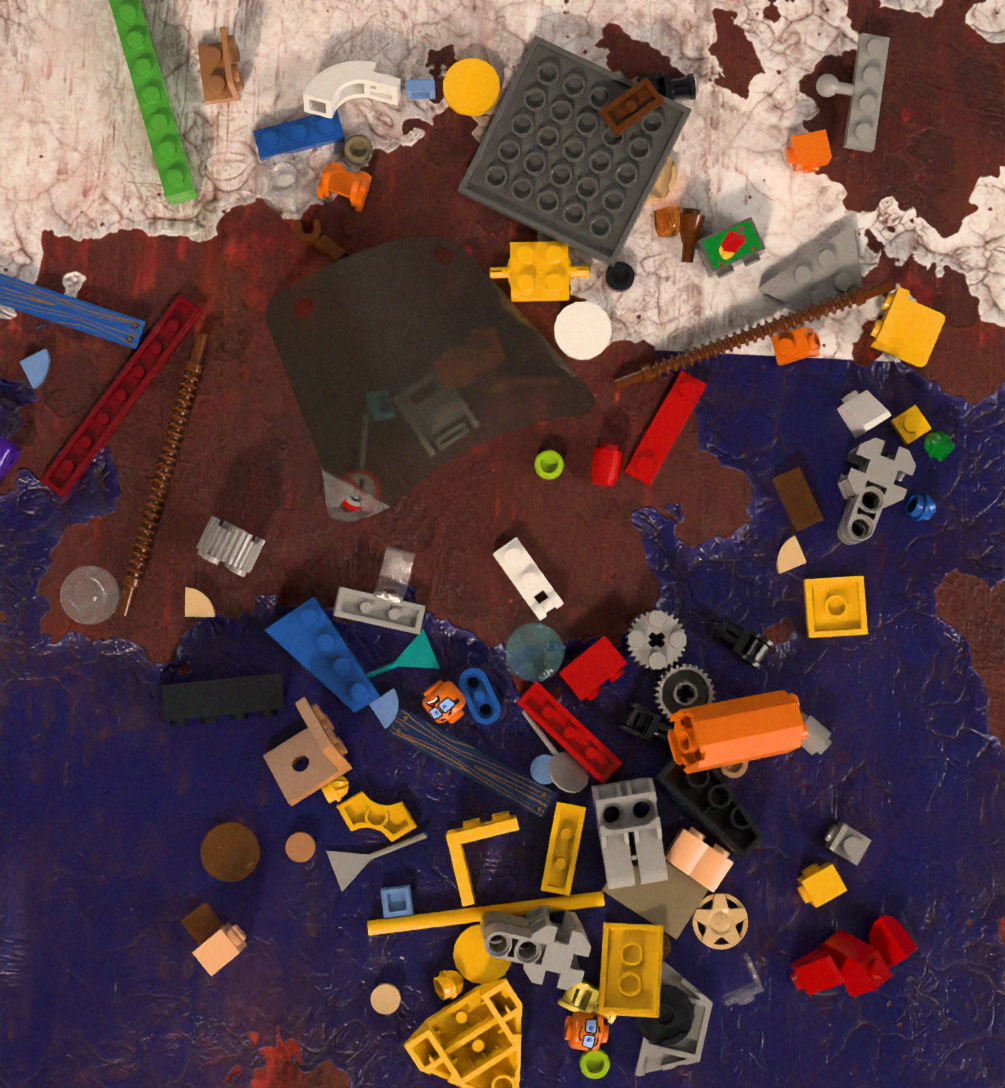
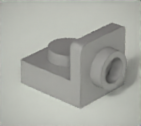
[824,821,872,866]

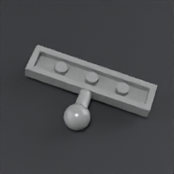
[816,33,890,153]

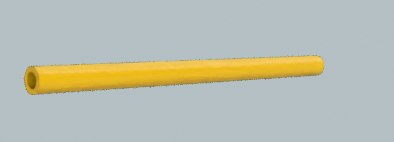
[367,891,605,936]

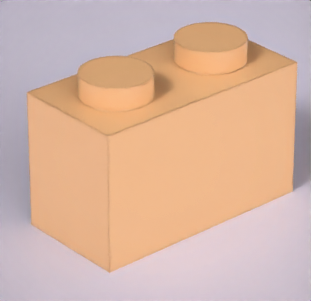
[192,922,247,976]

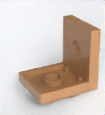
[263,697,353,806]

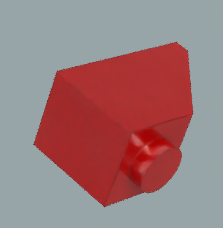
[821,929,892,997]
[789,947,845,995]

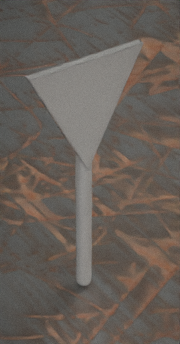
[326,832,427,892]

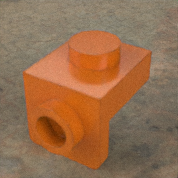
[771,327,821,365]

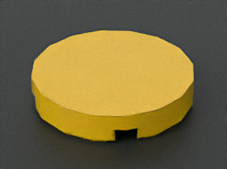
[443,58,500,117]
[453,923,511,984]

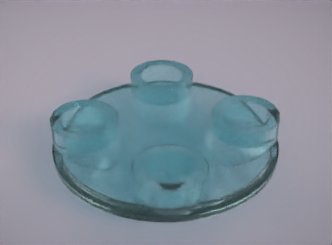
[505,623,564,682]

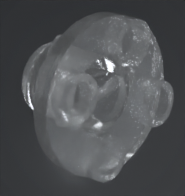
[257,154,316,212]
[60,566,121,625]

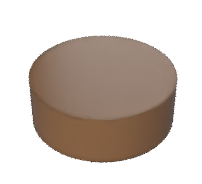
[285,832,316,862]

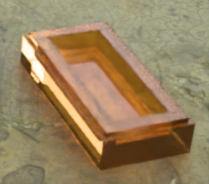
[772,467,824,532]

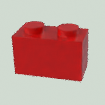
[558,636,627,701]

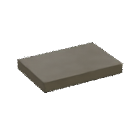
[601,841,709,940]

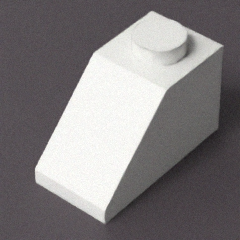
[837,390,892,439]

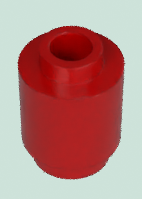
[589,443,623,487]

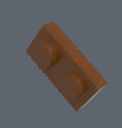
[599,77,664,137]

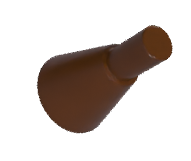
[677,208,706,263]

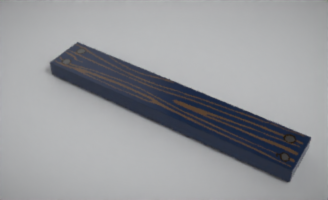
[387,707,556,819]

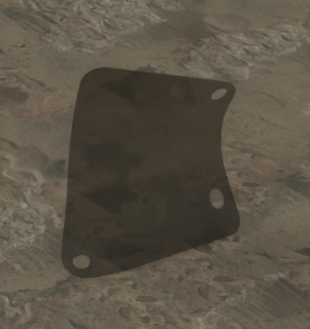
[265,235,595,522]

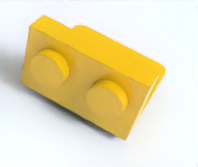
[870,287,945,367]

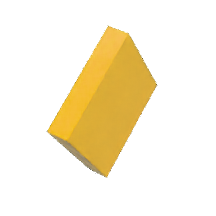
[803,576,868,638]

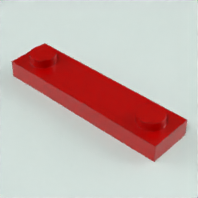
[624,370,707,486]
[516,681,622,784]

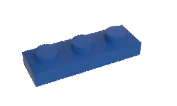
[253,110,345,161]

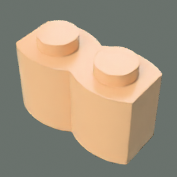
[664,827,733,893]

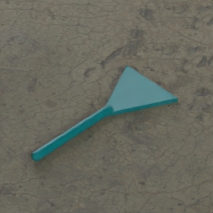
[367,629,440,678]

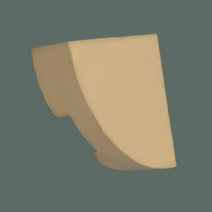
[776,536,807,574]
[185,587,216,617]

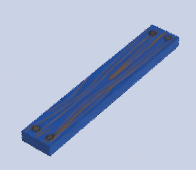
[0,274,147,350]

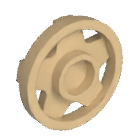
[692,893,748,950]

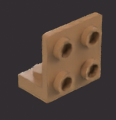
[197,26,244,105]

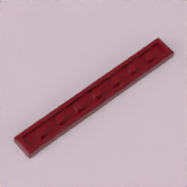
[39,294,204,499]

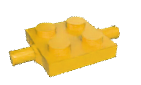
[490,241,589,302]

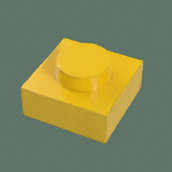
[890,404,932,446]

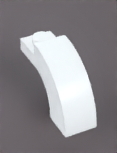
[303,60,401,119]

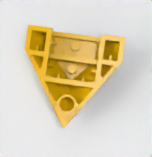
[404,978,522,1088]

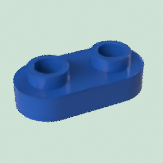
[459,668,501,725]

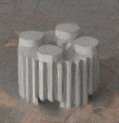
[196,515,265,577]
[625,610,687,670]
[653,664,716,719]

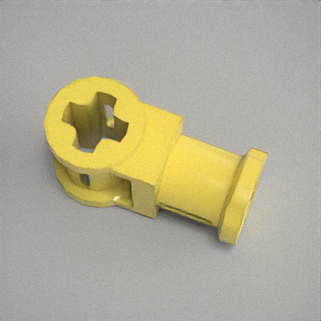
[557,979,616,1025]

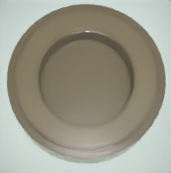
[344,135,373,166]

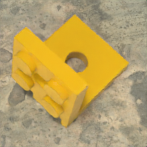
[446,811,519,907]

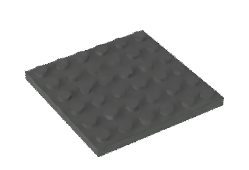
[457,36,692,268]

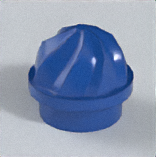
[905,493,936,521]

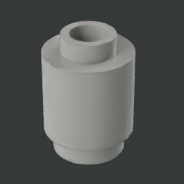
[801,712,832,755]

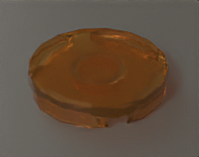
[200,822,261,882]

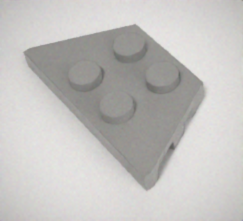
[759,225,863,321]
[634,960,713,1076]

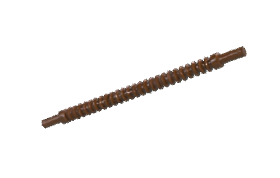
[613,279,894,390]
[116,333,208,617]

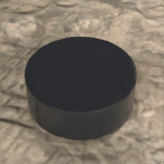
[605,262,635,292]

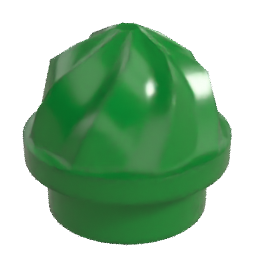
[924,431,955,462]

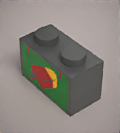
[695,217,766,278]

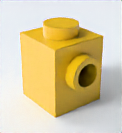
[797,862,848,908]

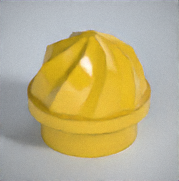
[321,775,349,804]
[433,970,464,1000]

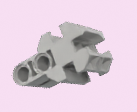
[837,437,916,545]
[591,777,668,890]
[480,905,591,990]

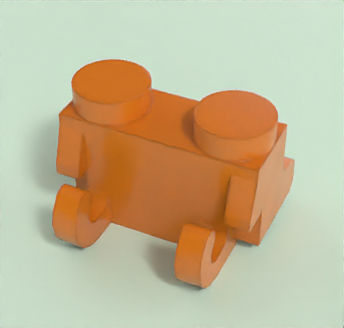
[317,161,372,212]

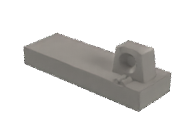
[332,587,426,635]

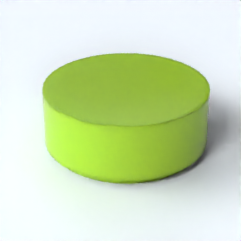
[534,450,564,480]
[580,1048,610,1079]

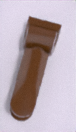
[294,218,366,280]

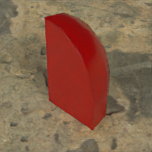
[869,915,917,968]

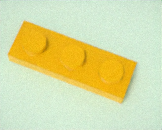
[540,801,586,896]

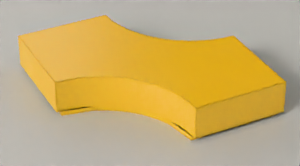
[336,790,417,842]

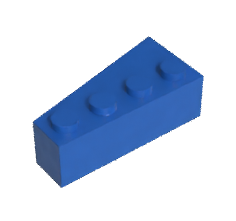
[265,597,381,713]

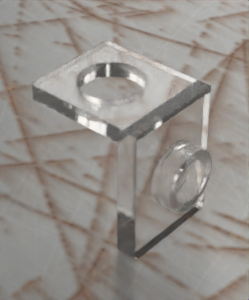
[373,547,415,603]
[721,953,764,1006]

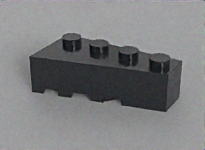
[157,673,285,727]
[652,755,765,861]

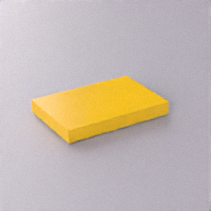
[598,922,664,1018]

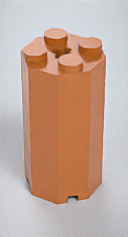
[667,690,808,774]

